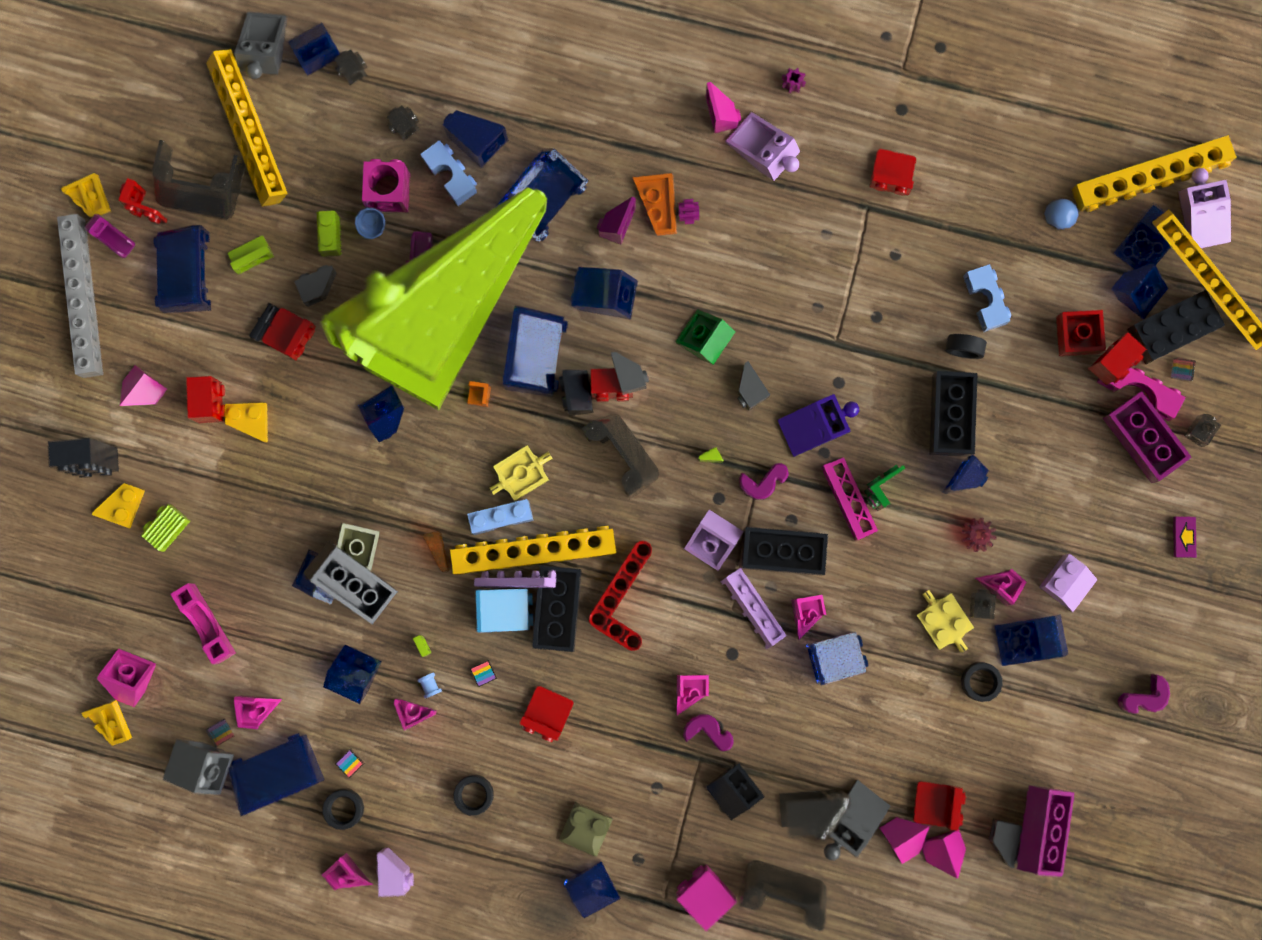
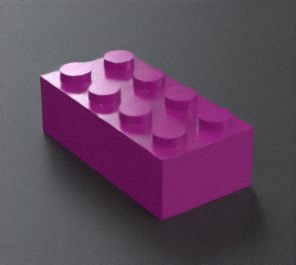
[1102,391,1192,484]
[1017,785,1075,877]

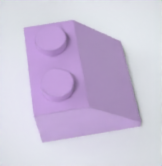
[684,510,743,571]
[1039,554,1097,612]
[377,847,414,897]

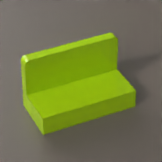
[228,236,274,275]

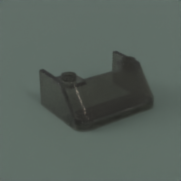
[152,140,246,220]
[779,790,851,839]

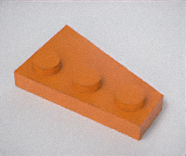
[633,173,677,236]

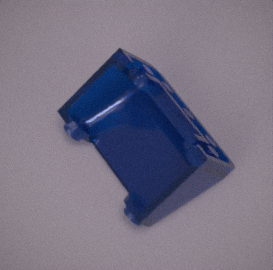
[495,148,589,242]
[154,225,211,313]
[503,306,568,397]
[228,733,325,817]

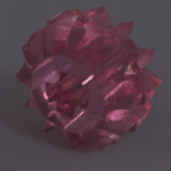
[961,518,997,552]

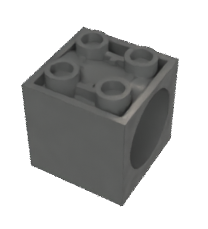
[163,739,234,795]

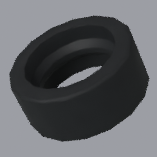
[945,334,987,359]
[961,662,1003,702]
[453,775,494,816]
[322,789,364,830]

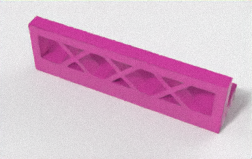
[821,457,878,541]

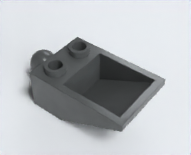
[235,12,287,79]
[820,780,890,861]

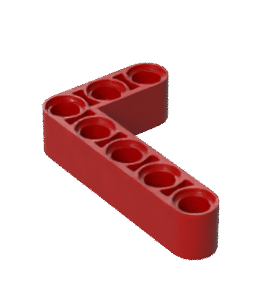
[589,541,652,651]

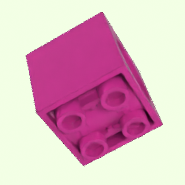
[362,159,410,213]
[676,864,737,931]

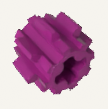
[781,68,806,94]
[678,199,699,224]

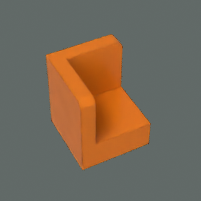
[467,381,491,407]

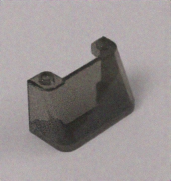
[582,414,659,499]
[737,860,827,932]

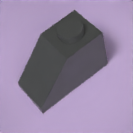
[611,352,649,395]
[737,361,770,410]

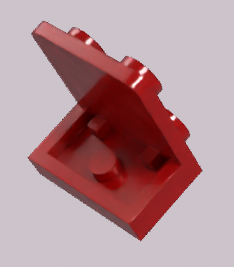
[870,149,916,196]
[118,178,168,224]
[262,308,316,361]
[519,686,574,742]
[913,781,966,831]

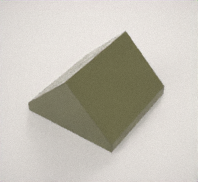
[336,523,380,571]

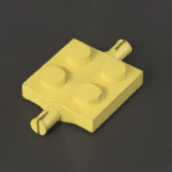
[490,445,553,501]
[916,590,974,653]

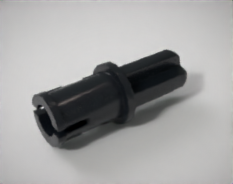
[249,303,279,342]

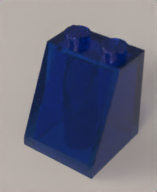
[442,110,509,168]
[571,267,638,319]
[806,632,869,685]

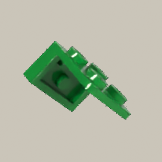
[864,465,906,511]

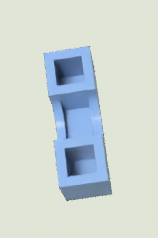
[420,140,477,206]
[963,264,1011,332]
[468,499,534,535]

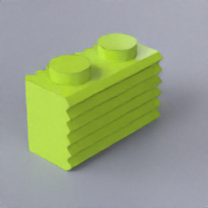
[317,211,342,257]
[141,504,190,552]

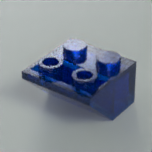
[288,23,342,76]
[323,645,382,704]

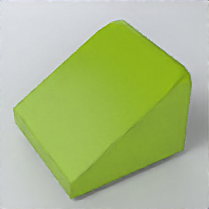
[698,447,724,463]

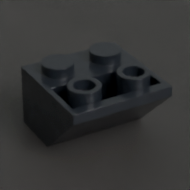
[559,370,593,416]
[705,761,765,820]

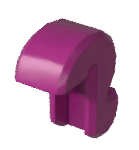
[84,214,136,258]
[406,231,433,264]
[739,463,789,500]
[1118,674,1170,713]
[683,714,734,751]

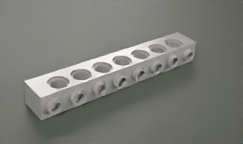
[57,214,103,378]

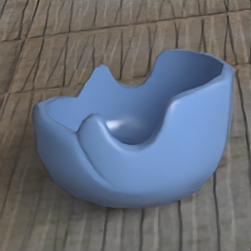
[1044,199,1079,229]
[355,207,385,239]

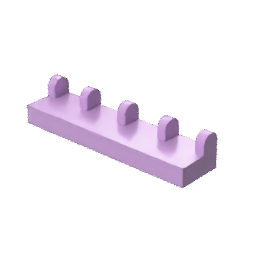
[720,568,787,649]
[474,571,556,588]

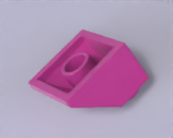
[705,82,741,133]
[97,649,156,707]

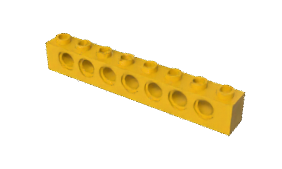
[206,49,288,207]
[1072,135,1237,212]
[1152,210,1262,350]
[450,526,616,575]

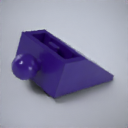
[777,394,859,457]

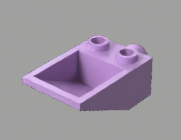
[726,112,800,180]
[1178,168,1231,248]

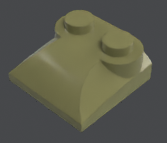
[559,802,613,857]

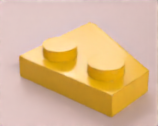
[61,173,111,218]
[225,403,267,442]
[92,483,145,528]
[81,700,132,746]

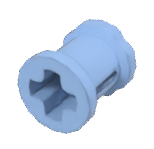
[417,673,442,699]

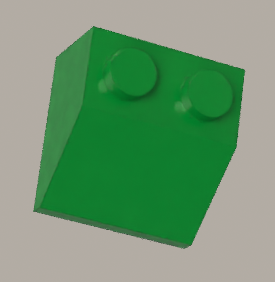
[675,309,735,365]

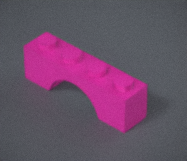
[1096,368,1186,421]
[170,583,236,665]

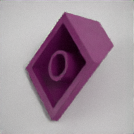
[597,197,636,245]

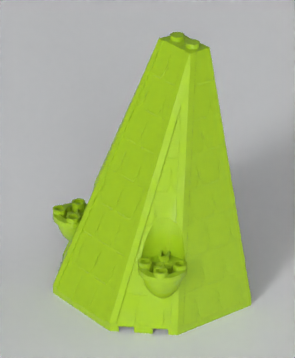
[321,187,547,411]

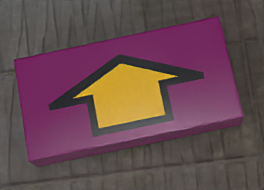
[1173,516,1197,558]

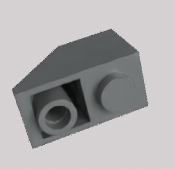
[294,265,337,307]
[989,819,1022,868]

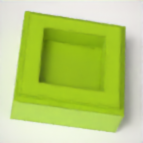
[413,635,431,657]

